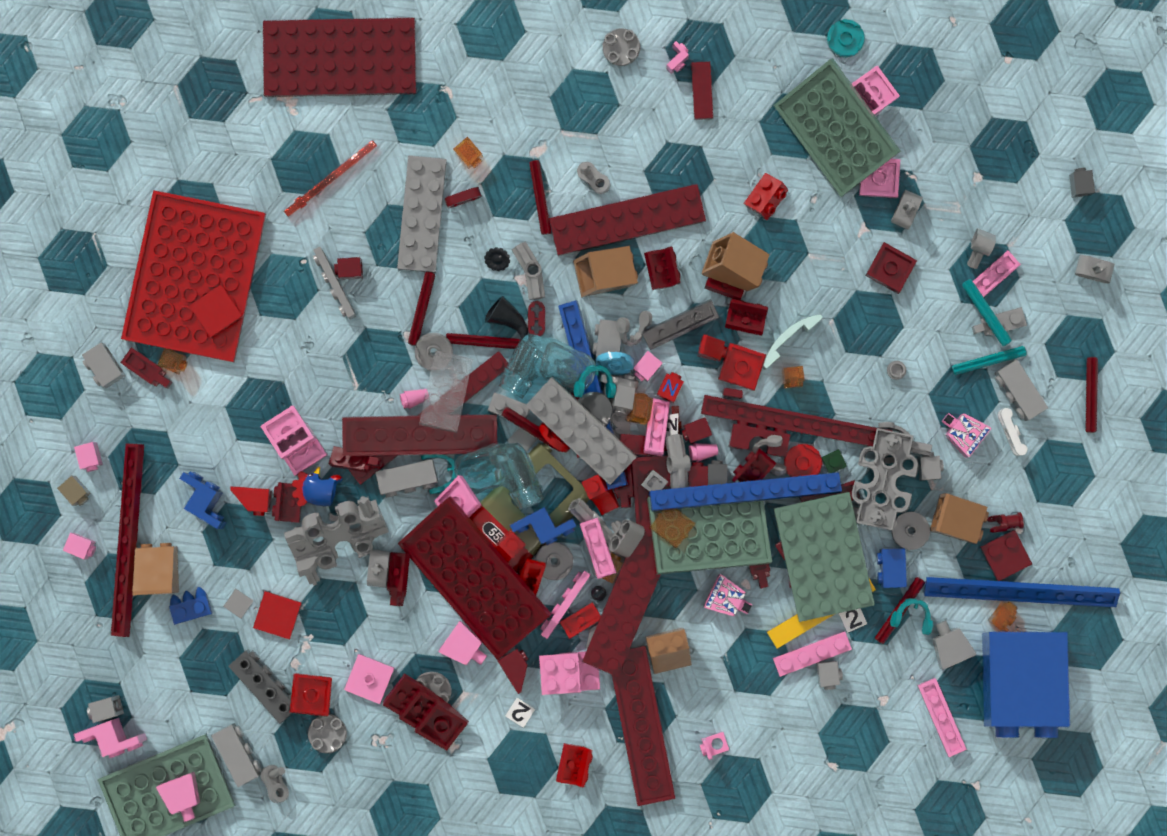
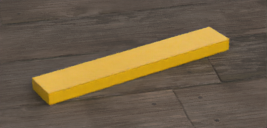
[767,579,876,649]

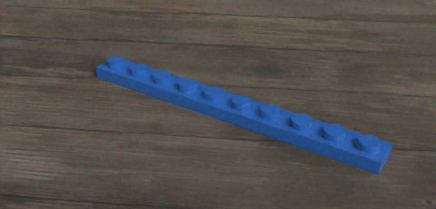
[558,300,628,490]
[649,473,842,511]
[924,577,1120,607]

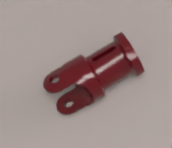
[987,512,1024,533]

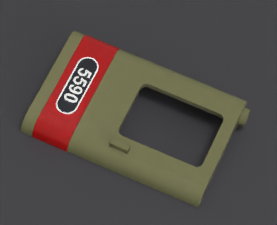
[469,443,589,573]

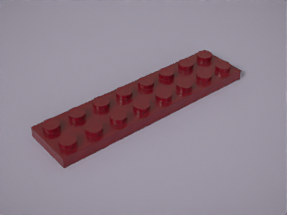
[549,184,706,256]
[342,414,497,456]
[582,519,661,677]
[612,646,676,806]

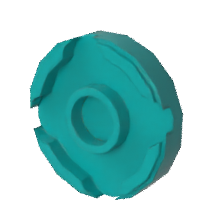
[827,19,865,58]

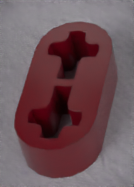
[445,187,482,208]
[528,301,545,338]

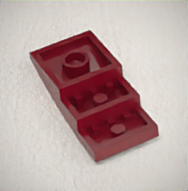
[383,673,469,751]

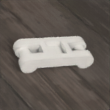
[998,408,1028,456]

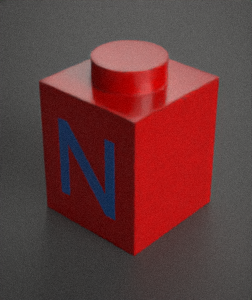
[657,372,684,403]

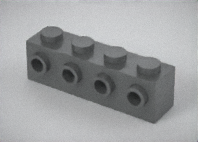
[228,650,292,724]

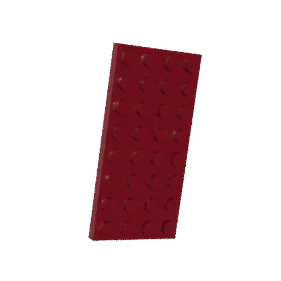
[263,18,416,97]
[398,496,552,660]

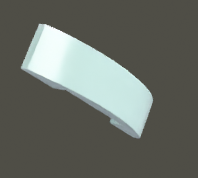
[762,315,823,370]

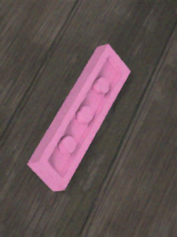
[540,570,591,639]
[773,631,852,677]
[917,678,967,757]

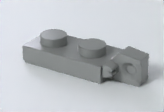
[972,307,1027,336]

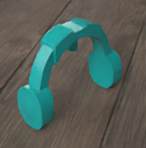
[574,365,616,398]
[421,454,457,495]
[890,598,933,635]

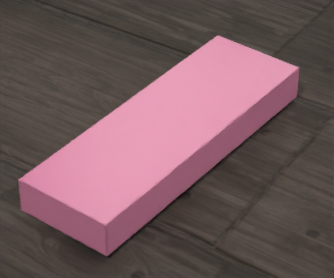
[973,251,1021,297]
[643,398,670,456]
[580,518,616,579]

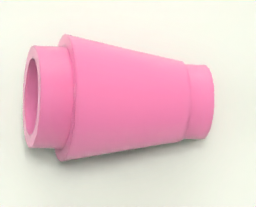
[400,389,429,409]
[689,443,718,462]

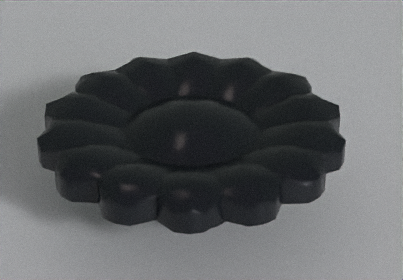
[484,247,510,272]

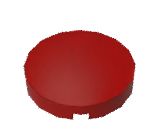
[539,423,570,453]
[784,444,822,477]

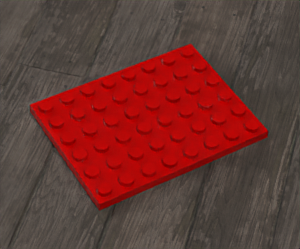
[121,190,266,363]

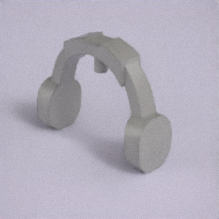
[616,311,652,346]
[878,422,910,464]
[752,435,787,476]

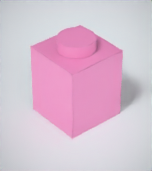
[633,351,662,382]
[74,442,103,472]
[63,533,96,559]

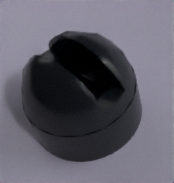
[591,586,606,601]

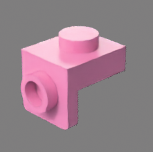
[666,41,689,74]

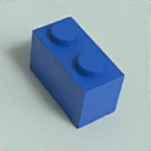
[877,548,907,588]

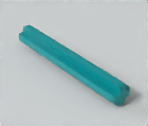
[962,279,1012,346]
[952,346,1027,375]

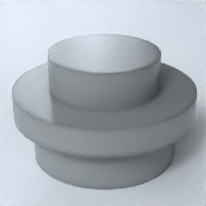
[887,361,906,380]

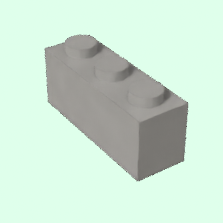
[994,360,1048,421]
[376,459,438,498]
[211,723,262,787]

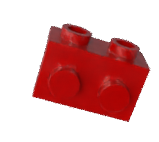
[744,173,788,220]
[556,743,593,788]

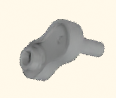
[577,162,611,194]
[600,373,639,400]
[261,765,289,803]

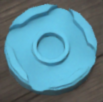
[596,352,634,375]

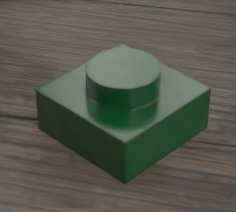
[821,449,847,473]

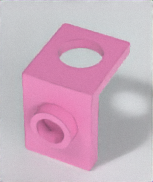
[700,732,729,760]

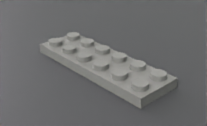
[397,155,447,273]
[525,377,637,485]

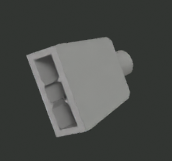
[932,620,977,670]

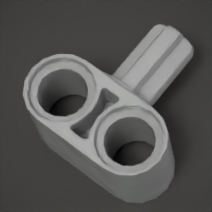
[891,190,923,230]
[967,228,996,269]
[1075,255,1115,283]
[608,519,645,558]
[367,549,391,588]

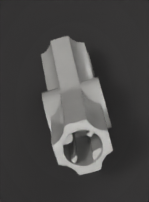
[512,241,545,300]
[665,434,691,489]
[568,498,614,546]

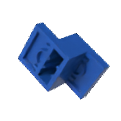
[179,471,227,529]
[510,507,576,545]

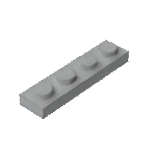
[313,247,356,319]

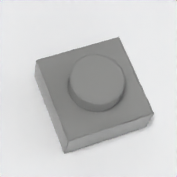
[641,470,668,492]

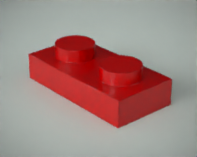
[560,602,601,639]

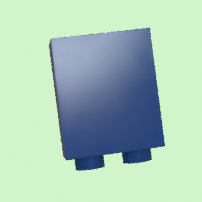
[982,632,1070,738]

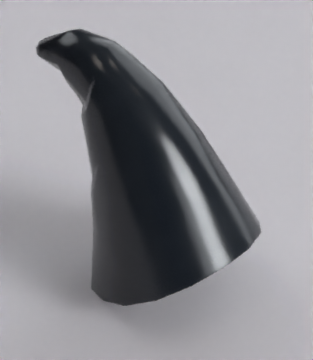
[485,296,528,342]

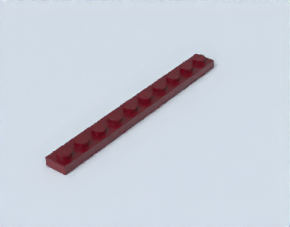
[349,351,511,485]
[701,395,892,447]
[111,444,144,637]

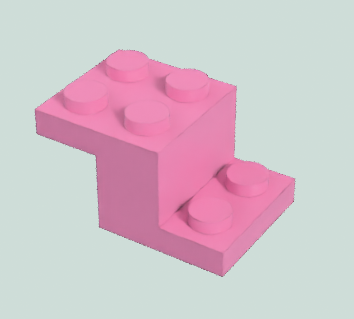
[852,66,900,116]
[260,405,328,476]
[539,651,600,695]
[74,718,147,758]

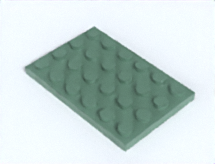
[774,58,901,197]
[773,492,875,622]
[647,497,772,575]
[97,734,236,836]

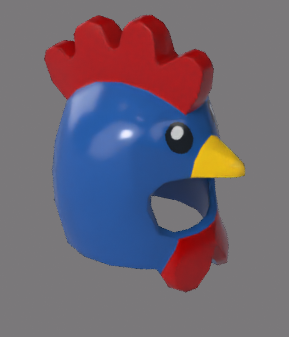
[292,467,343,507]

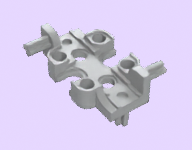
[852,428,932,531]
[284,496,389,586]

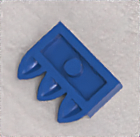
[169,587,212,625]

